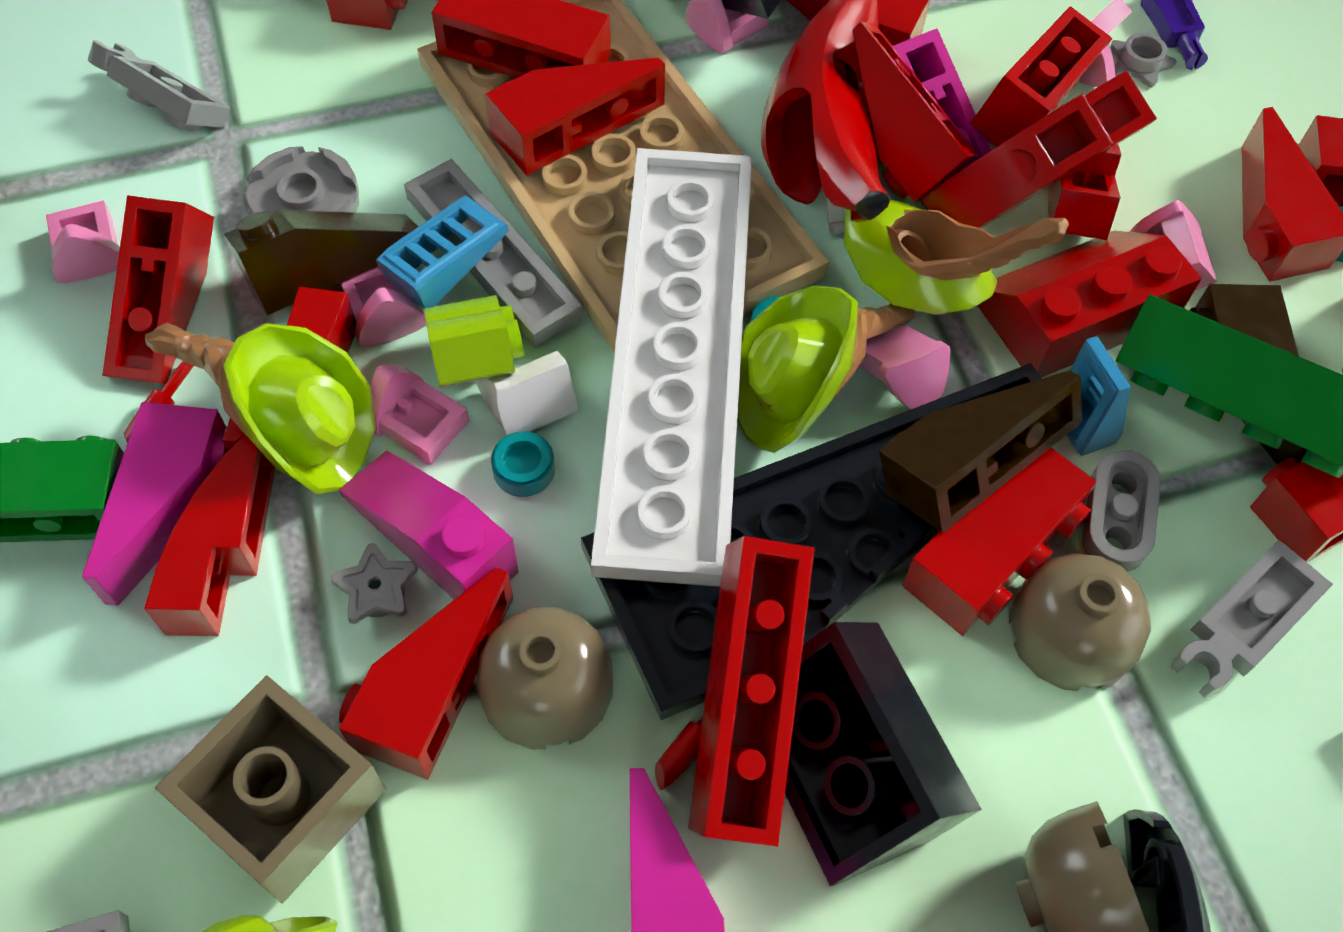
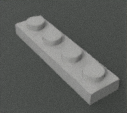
[404,158,583,348]

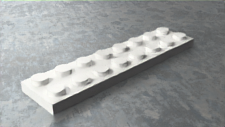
[591,148,752,587]

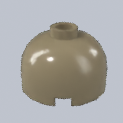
[1009,554,1151,691]
[476,607,613,750]
[1015,801,1149,932]

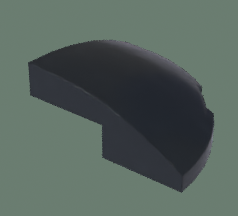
[1123,809,1211,932]

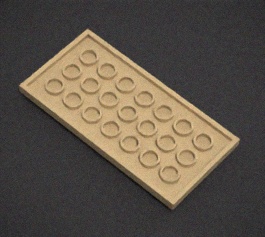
[417,0,829,353]

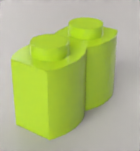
[424,295,524,387]

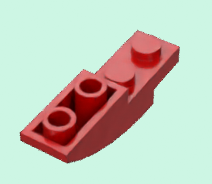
[920,70,1157,228]

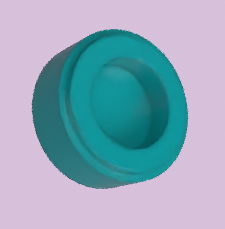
[491,432,555,497]

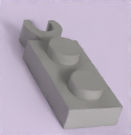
[87,40,230,132]
[1171,540,1333,698]

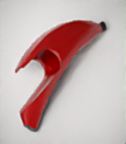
[761,0,890,223]

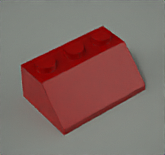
[977,231,1202,378]

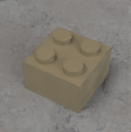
[154,675,387,904]

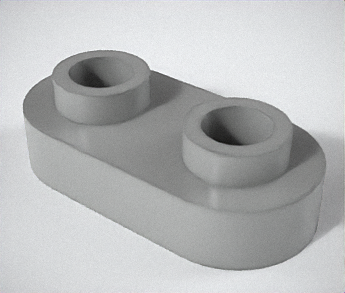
[1082,450,1161,572]

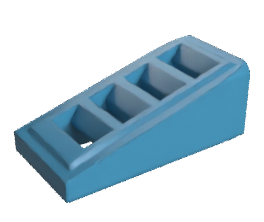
[376,195,509,309]
[1067,336,1131,456]

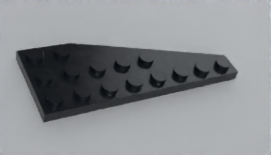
[581,363,1042,721]

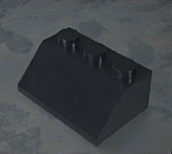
[785,622,982,887]

